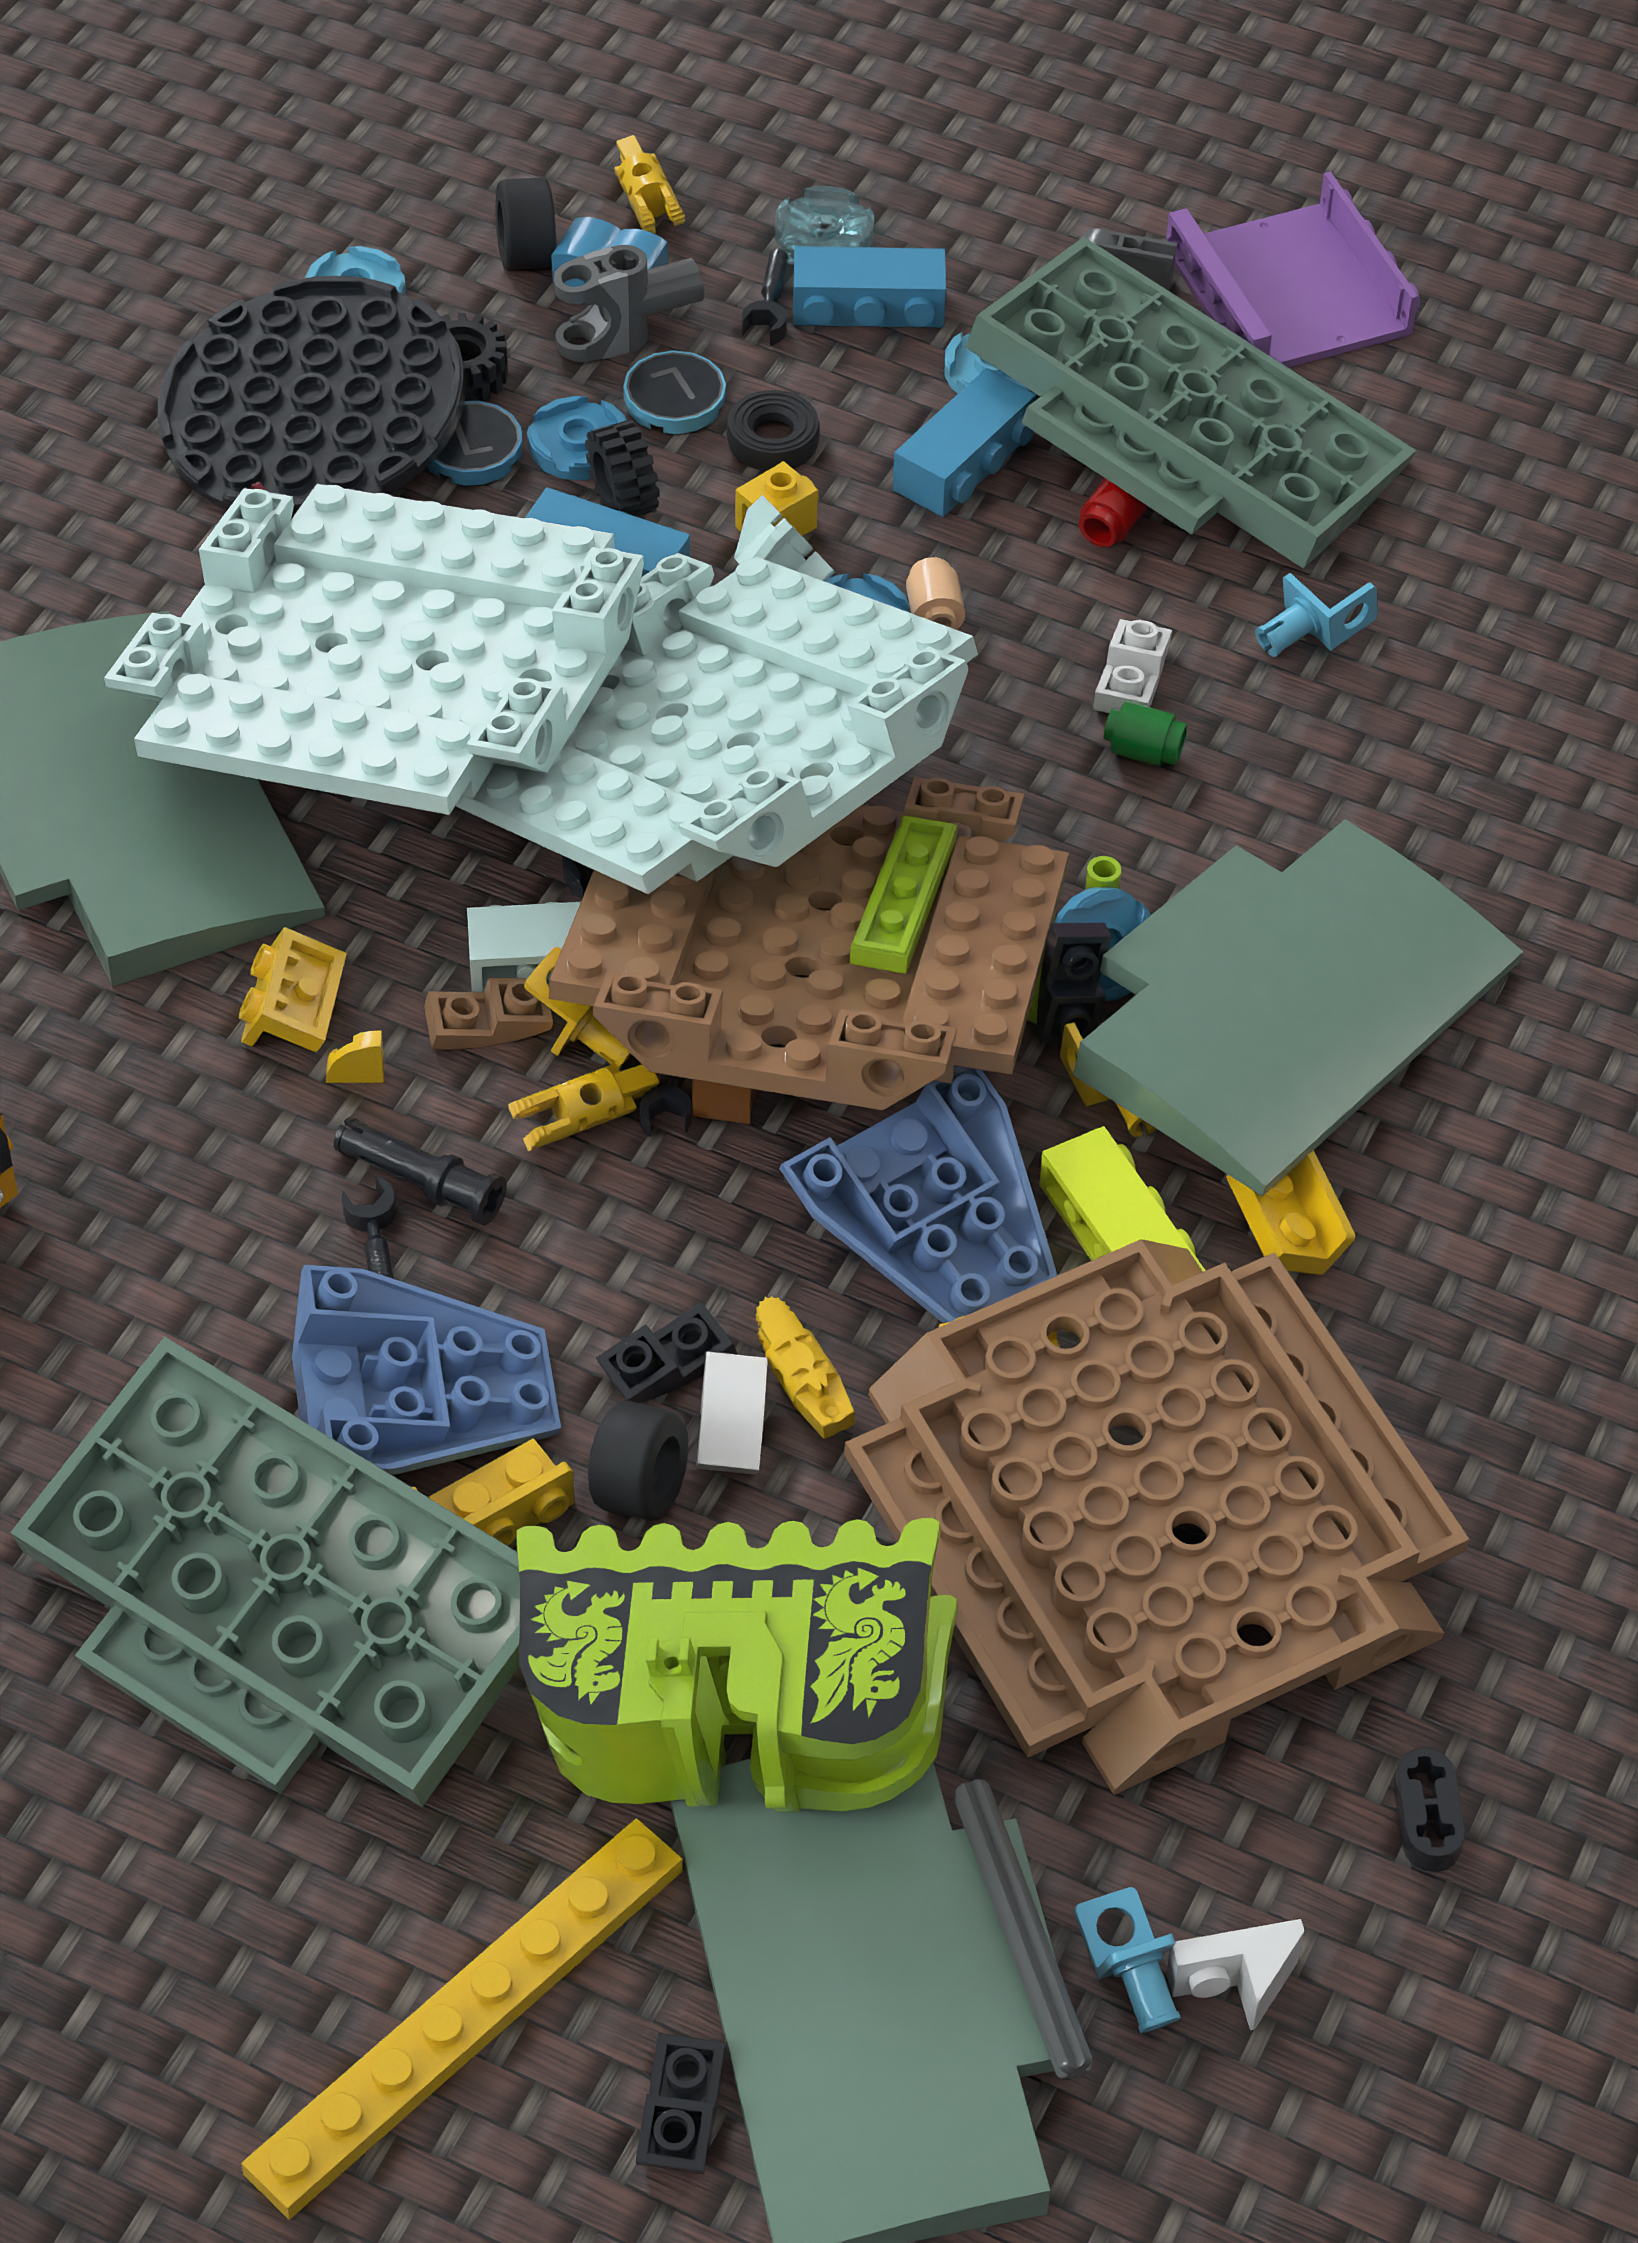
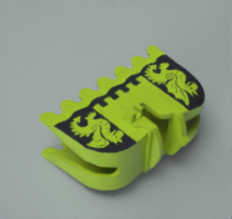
[517,1518,958,1813]

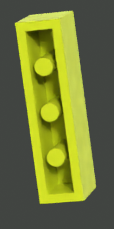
[1039,1126,1206,1272]

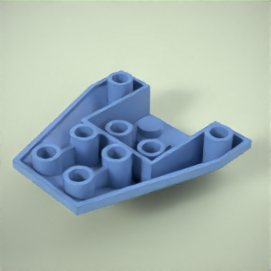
[779,1066,1058,1323]
[292,1265,561,1475]

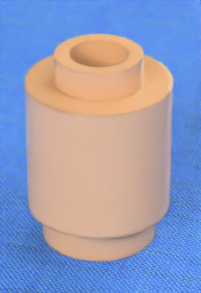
[906,557,966,630]

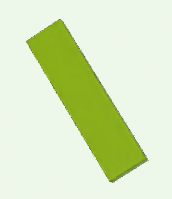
[849,815,957,974]

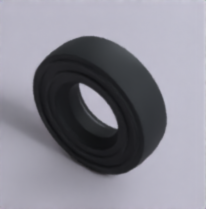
[727,390,820,471]

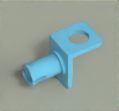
[1255,573,1378,657]
[1074,1887,1181,2033]

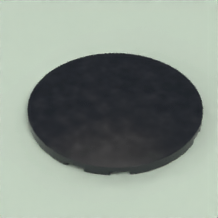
[158,276,466,519]

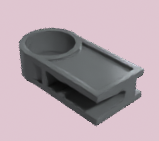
[1079,228,1177,291]

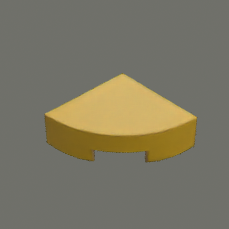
[326,1030,385,1083]

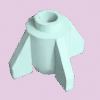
[734,495,835,582]

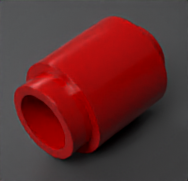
[1079,478,1148,547]

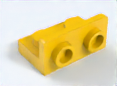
[239,927,347,1053]
[1226,1150,1355,1275]
[429,1438,575,1546]

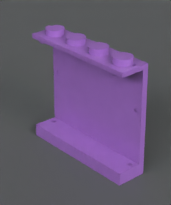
[1166,171,1420,368]

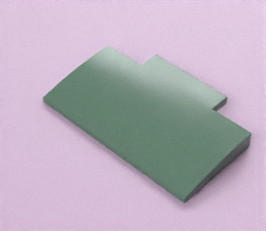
[965,237,1416,569]
[0,611,326,987]
[1073,819,1523,1196]
[10,1336,520,1807]
[670,1758,1057,2243]

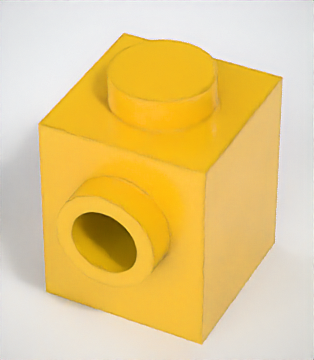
[735,461,819,536]

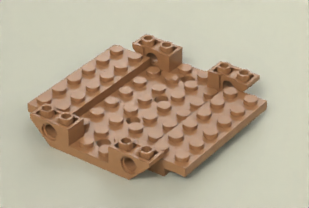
[549,777,1069,1110]
[844,1239,1470,1795]

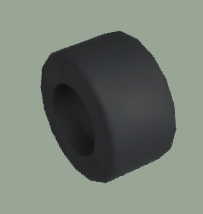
[495,177,556,270]
[588,1401,689,1521]

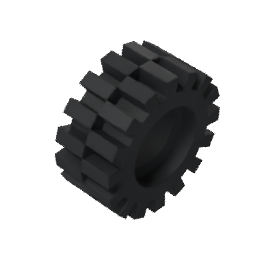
[441,313,508,402]
[585,420,660,517]

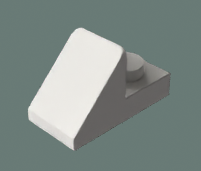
[1166,1919,1305,2031]

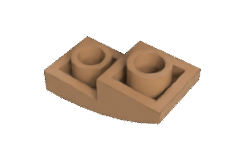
[424,978,553,1050]

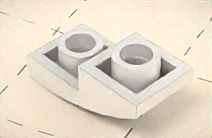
[1093,619,1172,713]
[696,1352,767,1475]

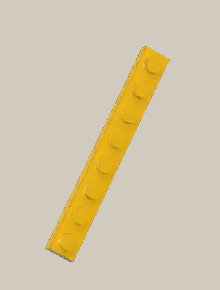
[241,1818,683,2220]

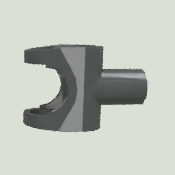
[553,245,704,362]

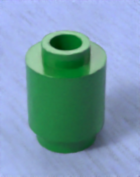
[1103,701,1188,767]

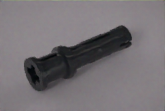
[334,1116,507,1226]

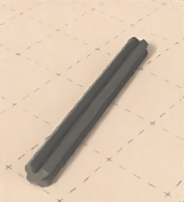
[955,1779,1092,2080]

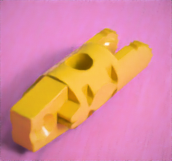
[614,135,685,234]
[508,1063,659,1151]
[756,1296,855,1439]

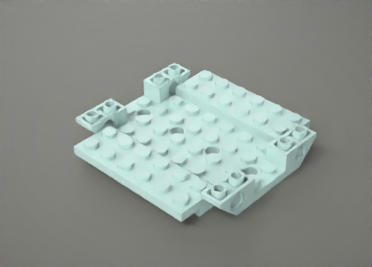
[104,484,644,815]
[455,553,978,894]

